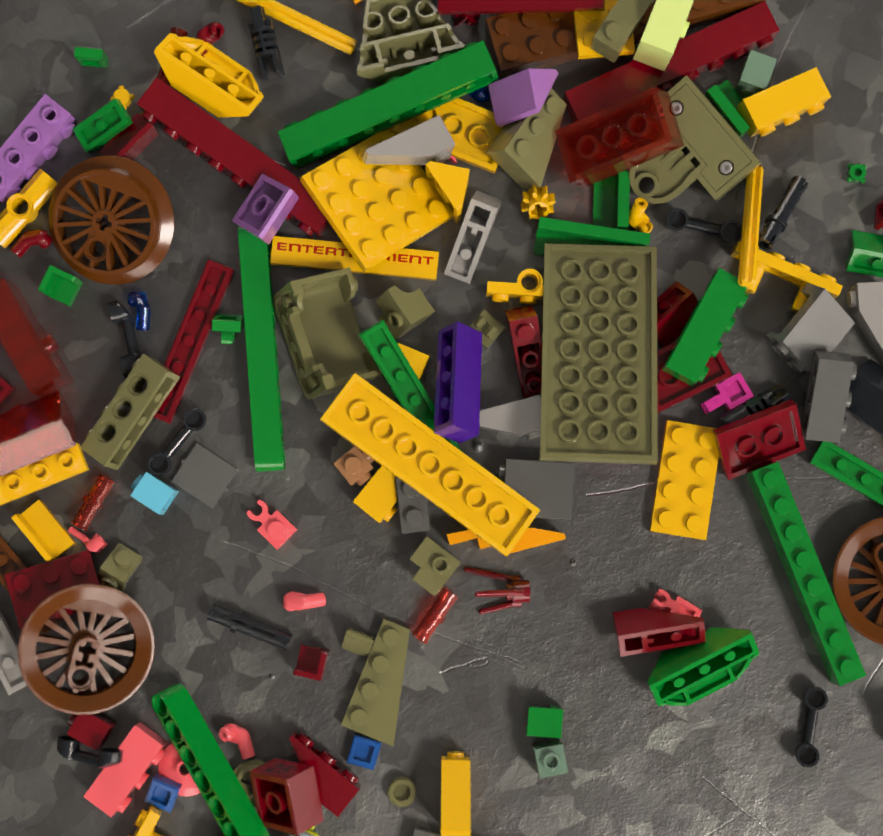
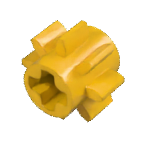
[521,185,556,219]

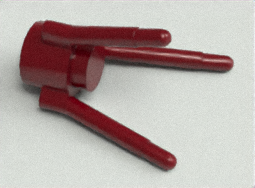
[464,567,530,614]

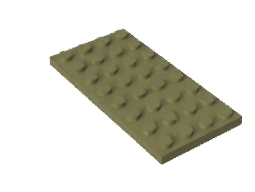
[540,243,658,464]

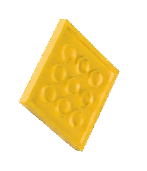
[300,127,453,272]

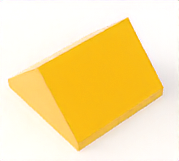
[426,161,470,223]

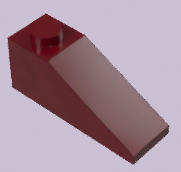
[612,608,706,656]

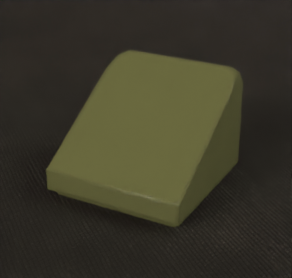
[342,628,374,657]

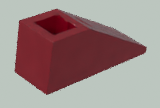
[505,305,542,399]
[289,732,361,817]

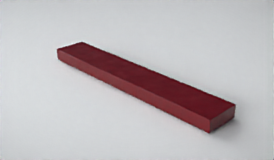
[438,0,605,15]
[154,259,235,424]

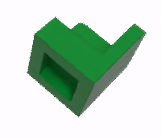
[38,265,83,307]
[525,706,564,739]

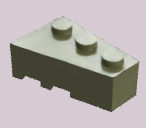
[486,88,567,188]

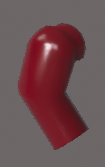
[10,229,52,258]

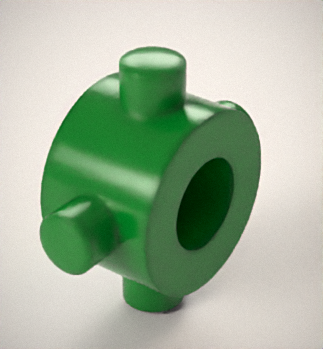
[846,163,867,184]

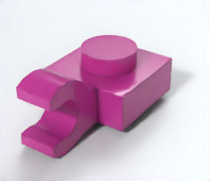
[700,372,754,414]

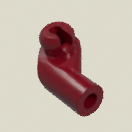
[196,22,224,57]

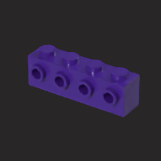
[434,321,482,443]

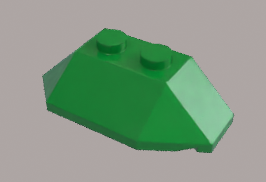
[647,627,760,706]

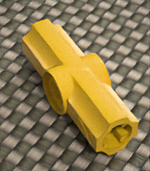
[0,169,58,249]

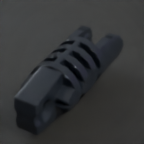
[248,6,285,80]
[721,384,790,425]

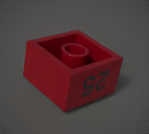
[249,758,324,835]

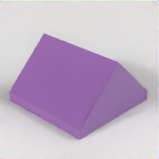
[489,68,558,127]
[232,174,299,245]

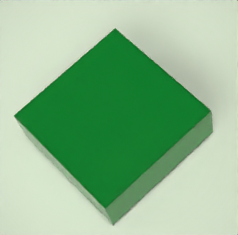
[74,47,109,68]

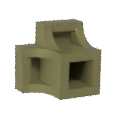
[376,285,435,340]
[410,537,461,596]

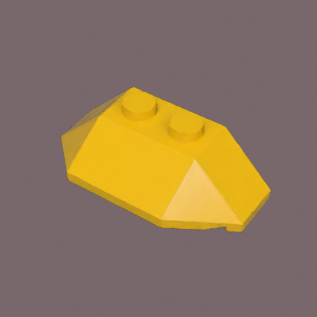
[154,33,264,118]

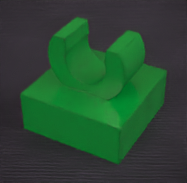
[212,314,244,344]

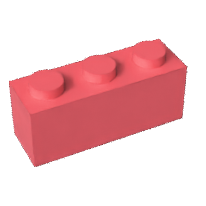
[84,722,167,817]

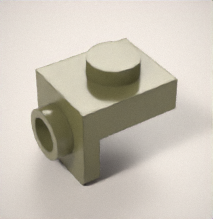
[98,543,143,592]

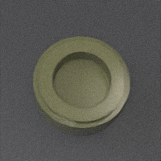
[388,776,416,807]

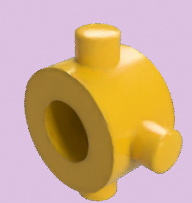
[110,86,135,110]

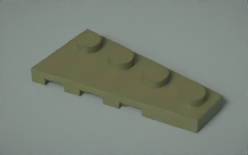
[341,618,410,747]

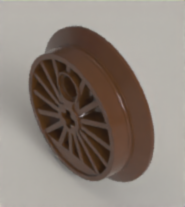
[49,155,175,285]
[832,517,883,645]
[18,584,155,715]

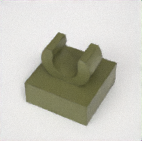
[469,309,505,349]

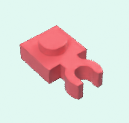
[246,500,298,550]
[649,589,702,617]

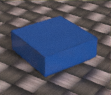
[346,734,382,770]
[144,774,182,813]

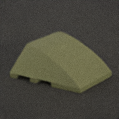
[357,0,465,84]

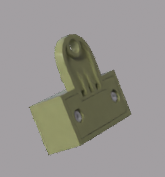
[629,75,762,204]

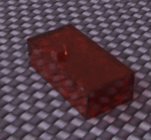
[555,87,684,188]
[0,278,75,399]
[0,391,76,476]

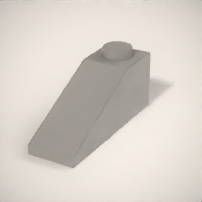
[362,115,455,165]
[444,190,502,284]
[847,282,883,367]
[479,395,541,440]

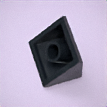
[846,359,883,435]

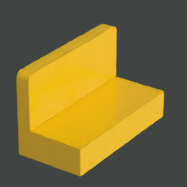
[11,499,77,561]

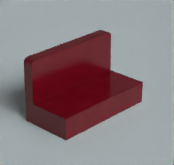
[99,113,159,160]
[657,281,698,348]

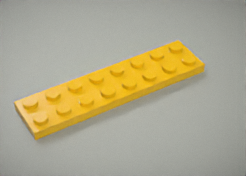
[320,373,540,557]

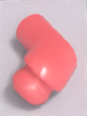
[282,591,326,611]
[219,723,255,760]

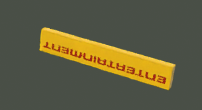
[270,236,439,281]

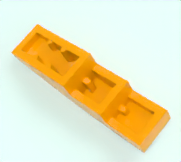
[447,528,566,553]

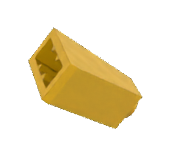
[441,751,471,836]

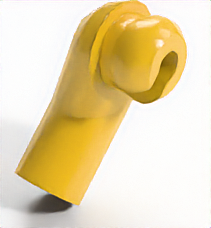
[629,197,653,233]

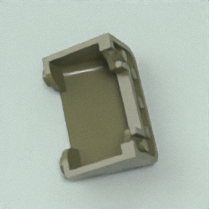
[273,267,382,400]

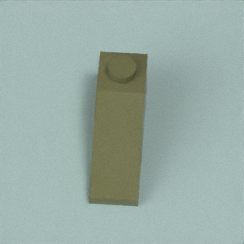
[590,0,654,63]

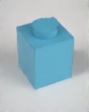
[130,472,179,515]

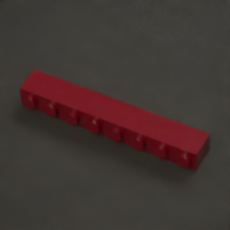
[563,1,780,129]
[137,77,330,238]

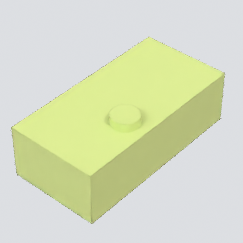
[633,0,694,71]

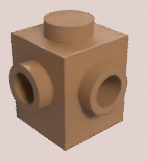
[333,446,374,487]

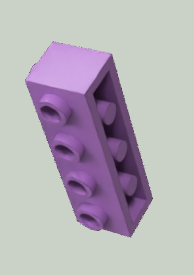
[0,94,77,206]

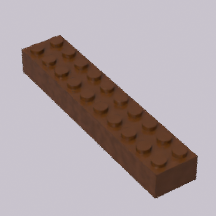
[485,0,767,80]

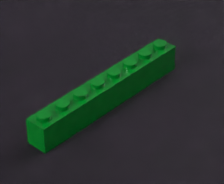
[278,41,499,169]
[745,462,866,686]

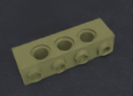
[81,353,180,470]

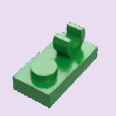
[73,98,133,154]

